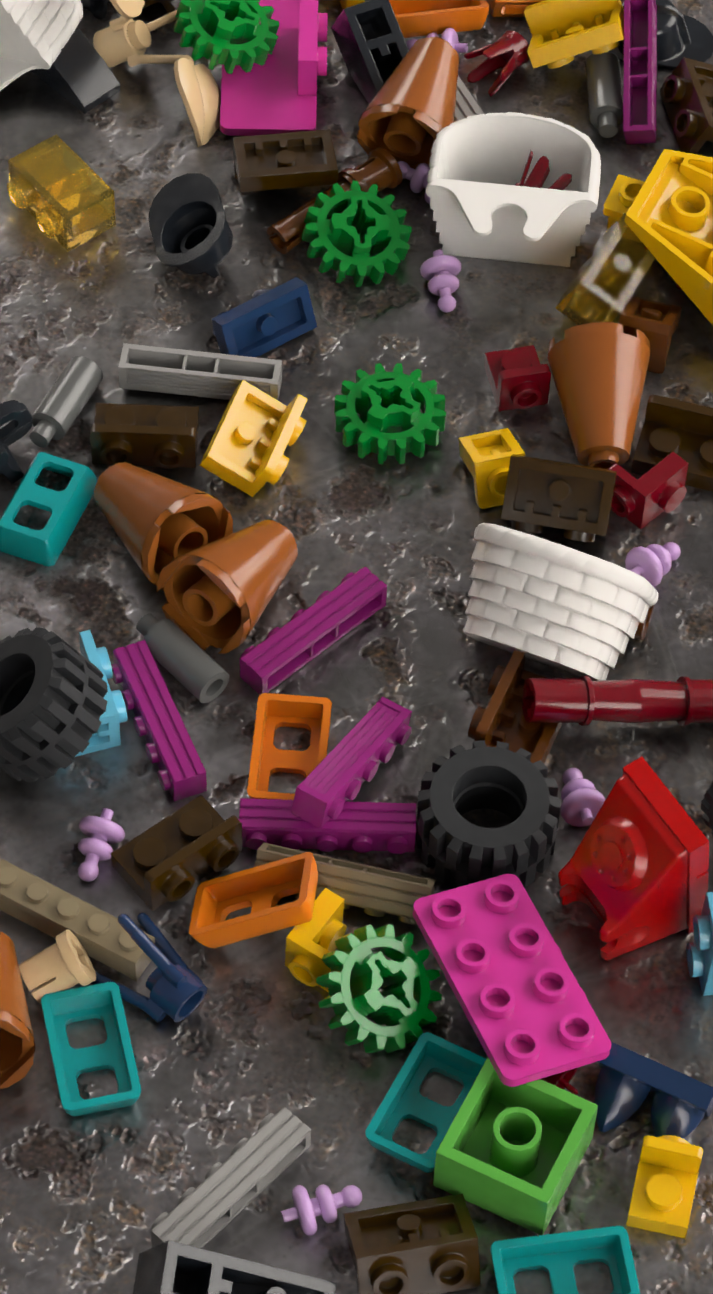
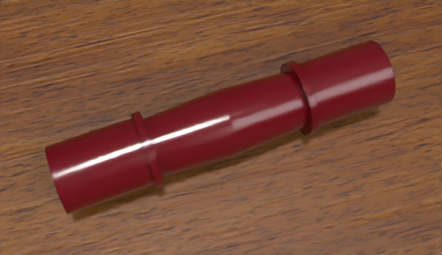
[522,676,713,726]

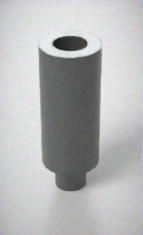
[585,51,623,138]
[29,356,103,447]
[136,613,229,703]

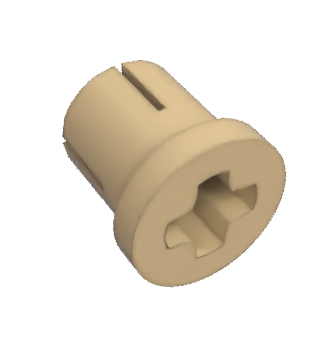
[19,930,96,1004]

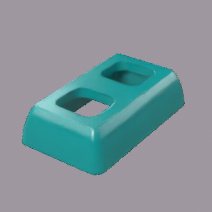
[0,452,97,567]
[41,982,141,1117]
[365,1032,486,1173]
[491,1226,641,1294]

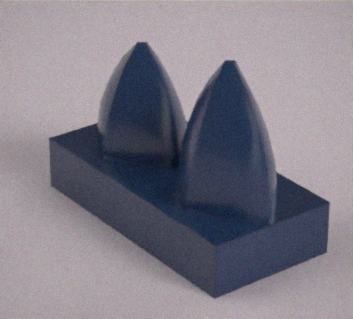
[212,277,317,357]
[594,1042,713,1138]

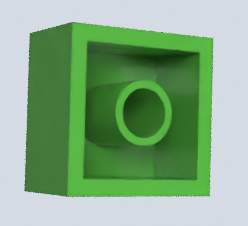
[433,1057,598,1235]

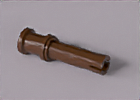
[267,147,403,254]

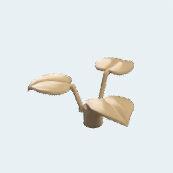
[93,0,221,147]

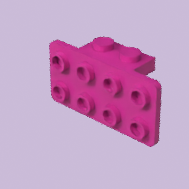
[220,0,328,136]
[412,874,612,1087]

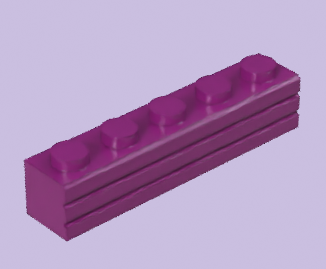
[623,0,657,144]
[239,567,387,695]
[111,640,207,802]
[291,696,412,828]
[239,798,416,854]

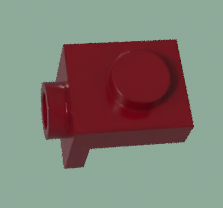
[607,452,689,530]

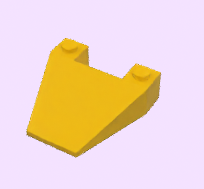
[624,149,713,325]

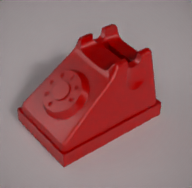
[558,756,709,961]

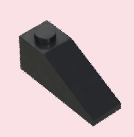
[331,0,409,104]
[133,1240,336,1294]

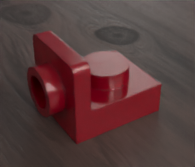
[484,345,551,412]

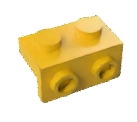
[524,0,624,69]
[199,380,308,497]

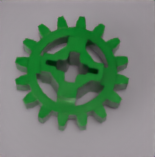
[174,0,279,74]
[302,180,412,287]
[334,363,446,464]
[316,924,442,1054]

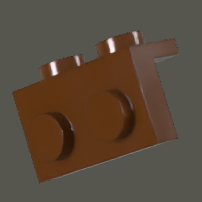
[468,650,563,763]

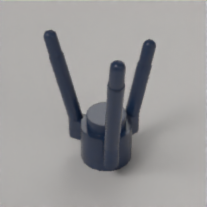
[90,912,207,1023]

